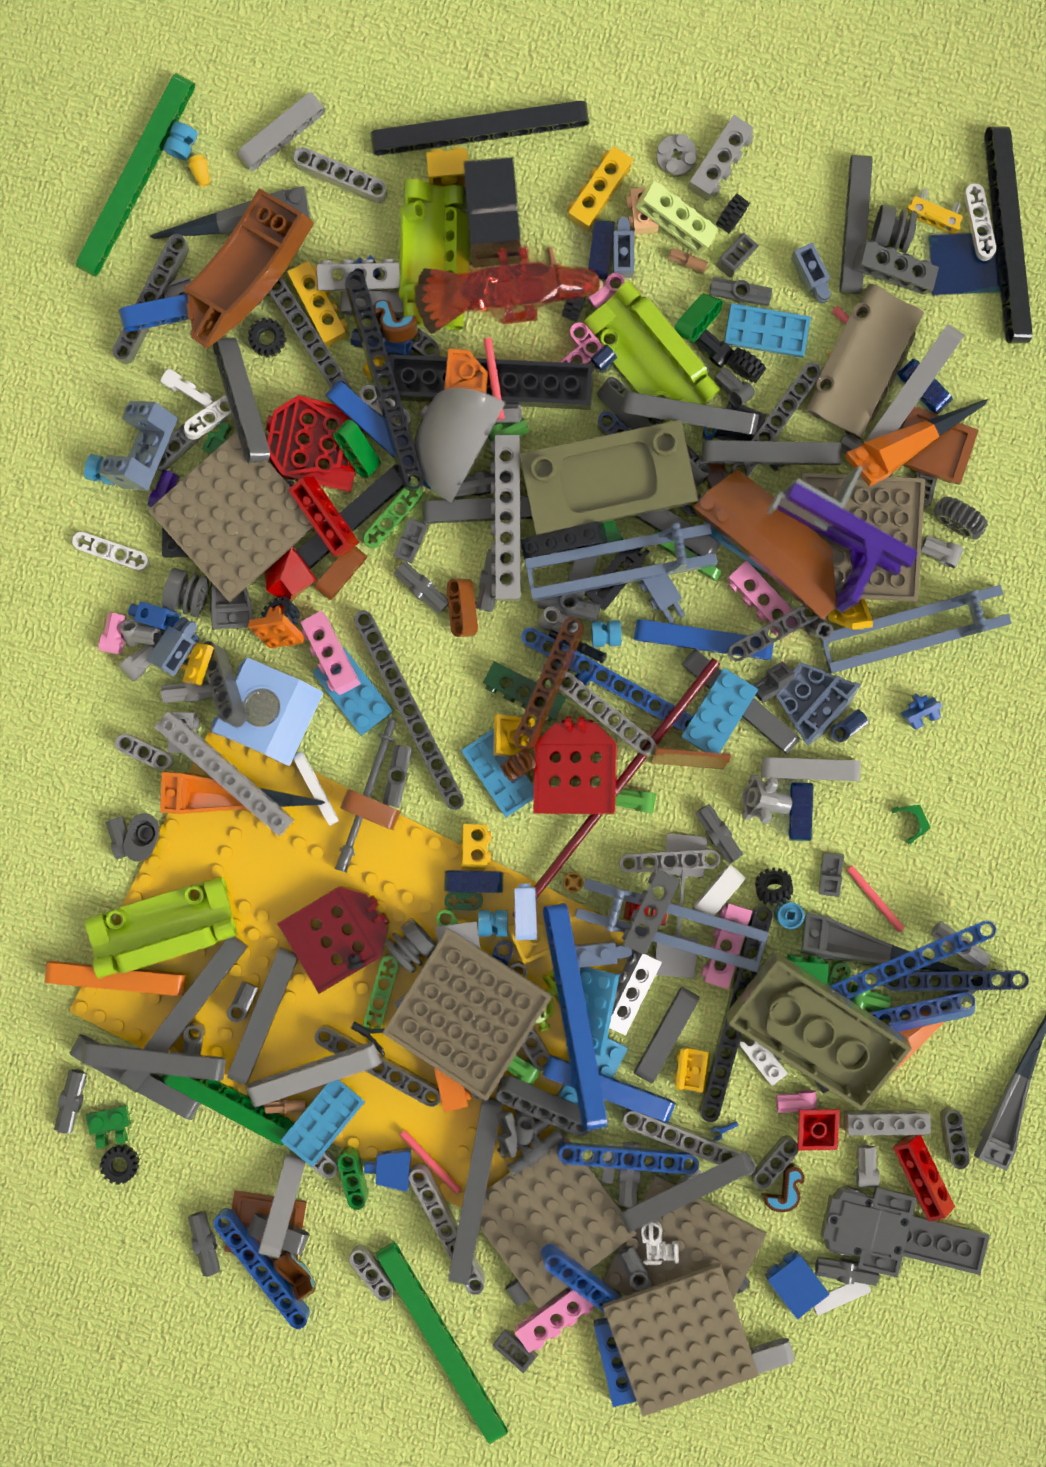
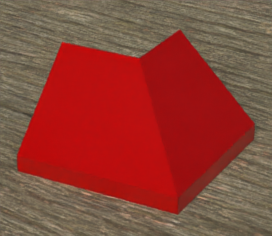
[264,547,317,601]
[797,1109,840,1151]

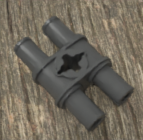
[497,1119,565,1176]

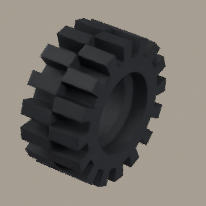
[716,194,750,234]
[562,281,589,321]
[248,318,286,357]
[727,347,766,383]
[755,868,793,906]
[100,1145,140,1185]

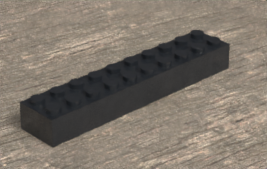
[388,354,594,410]

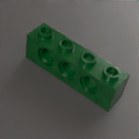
[483,661,566,721]

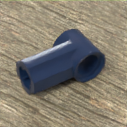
[590,344,617,374]
[828,709,869,743]

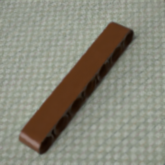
[513,617,584,750]

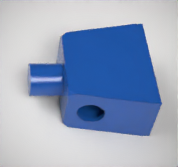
[128,601,181,631]
[364,1148,411,1191]

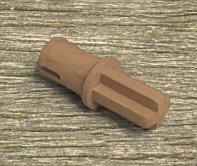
[668,248,708,274]
[265,1098,306,1115]

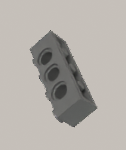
[853,241,939,295]
[621,869,680,955]

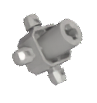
[741,774,792,824]

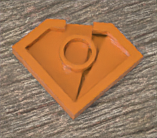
[445,349,488,393]

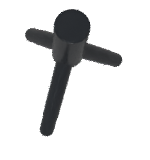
[351,1021,385,1056]

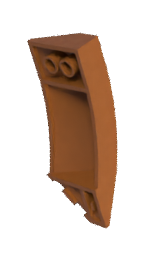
[184,188,314,348]
[694,469,837,620]

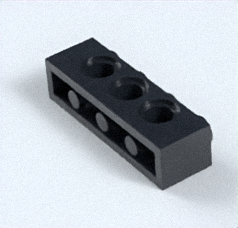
[520,521,608,560]

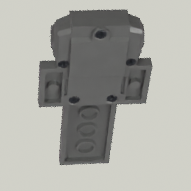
[820,1186,990,1278]

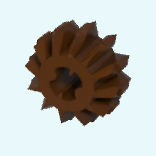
[500,750,536,781]

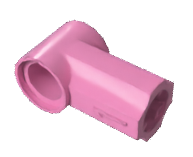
[586,273,625,310]
[99,612,127,655]
[776,1090,817,1113]

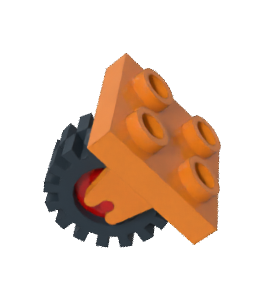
[248,597,305,648]

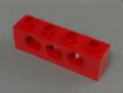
[288,476,360,557]
[893,1135,955,1222]

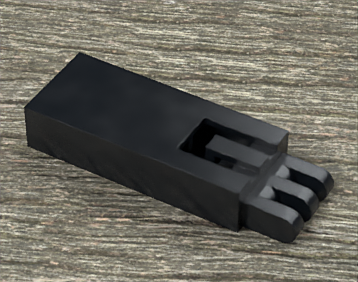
[585,547,650,611]

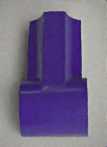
[148,470,180,507]

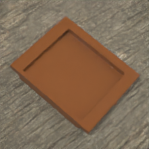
[902,406,979,485]
[225,1190,307,1260]

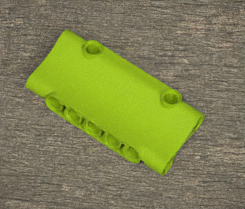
[399,179,469,330]
[583,280,720,424]
[85,876,237,979]

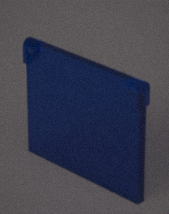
[928,232,1000,296]

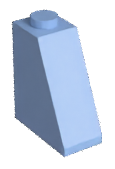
[515,883,537,940]

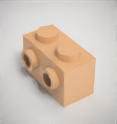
[626,187,659,235]

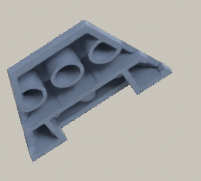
[776,662,861,746]

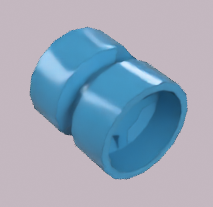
[163,122,198,161]
[84,454,115,486]
[591,620,622,647]
[774,901,804,929]
[478,910,507,937]

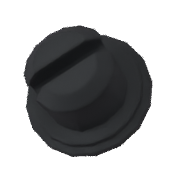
[347,953,365,970]

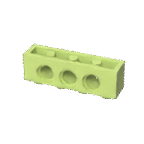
[635,181,718,254]

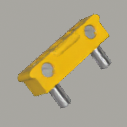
[907,188,963,235]

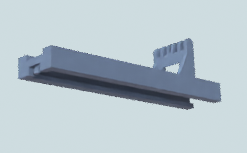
[525,523,718,601]
[819,585,1012,674]
[575,878,769,972]

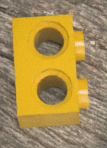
[461,824,491,869]

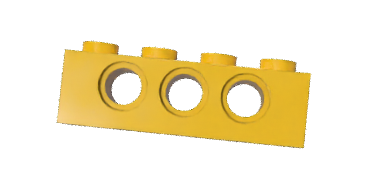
[567,146,633,232]
[287,260,348,347]

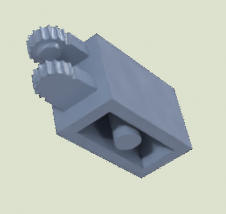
[613,216,634,278]
[791,242,831,304]
[638,575,685,624]
[147,617,197,677]
[575,941,632,967]

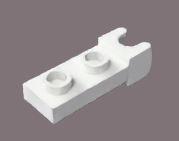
[160,368,214,408]
[739,1039,788,1086]

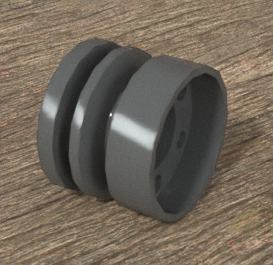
[871,203,917,253]
[162,568,209,618]
[385,918,437,973]

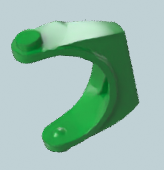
[891,805,931,844]

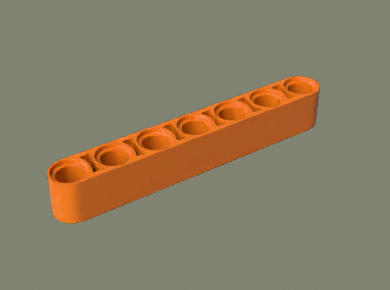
[44,961,186,996]

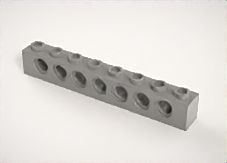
[491,435,520,601]
[155,711,295,836]

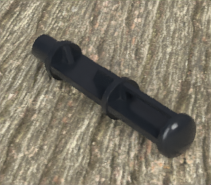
[548,630,607,663]

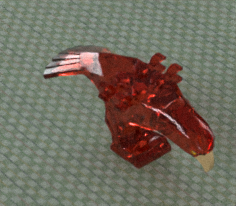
[415,246,603,334]

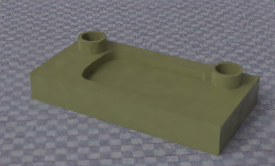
[520,420,698,535]
[726,951,912,1111]

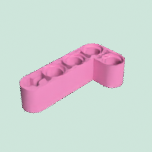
[560,322,601,364]

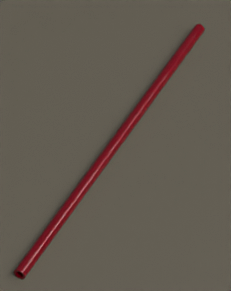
[512,658,720,917]

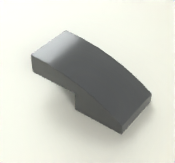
[393,517,429,564]
[753,661,795,703]
[819,851,844,897]
[496,1110,517,1158]

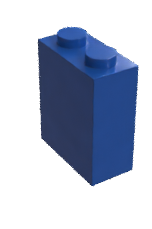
[765,1250,830,1320]

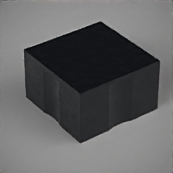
[464,157,521,268]

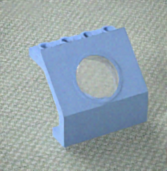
[210,658,324,766]

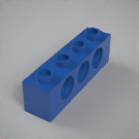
[593,1317,637,1407]

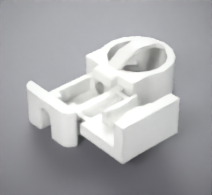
[641,1220,679,1265]

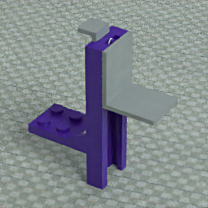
[766,466,918,612]

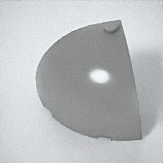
[414,388,505,503]

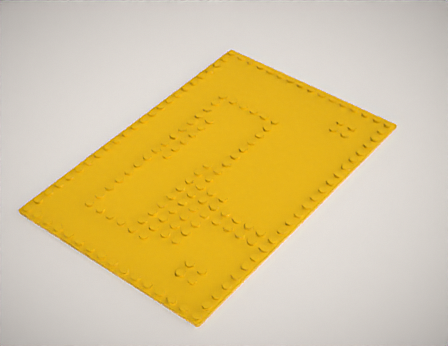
[70,726,633,1208]

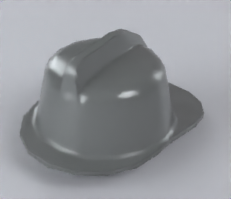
[123,813,160,862]

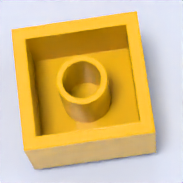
[426,147,468,187]

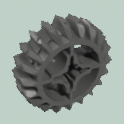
[933,497,988,539]

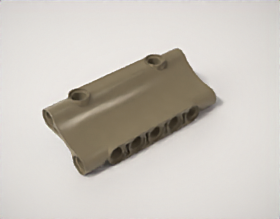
[805,284,924,440]

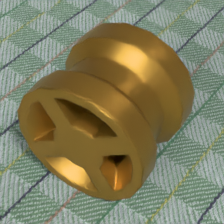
[563,872,583,893]

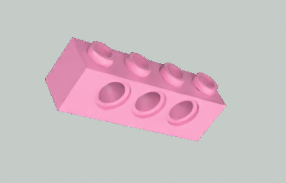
[727,561,796,636]
[301,610,361,695]
[701,903,752,989]
[515,1279,594,1353]

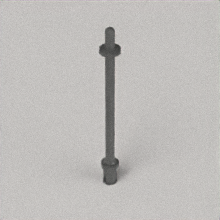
[334,718,396,873]

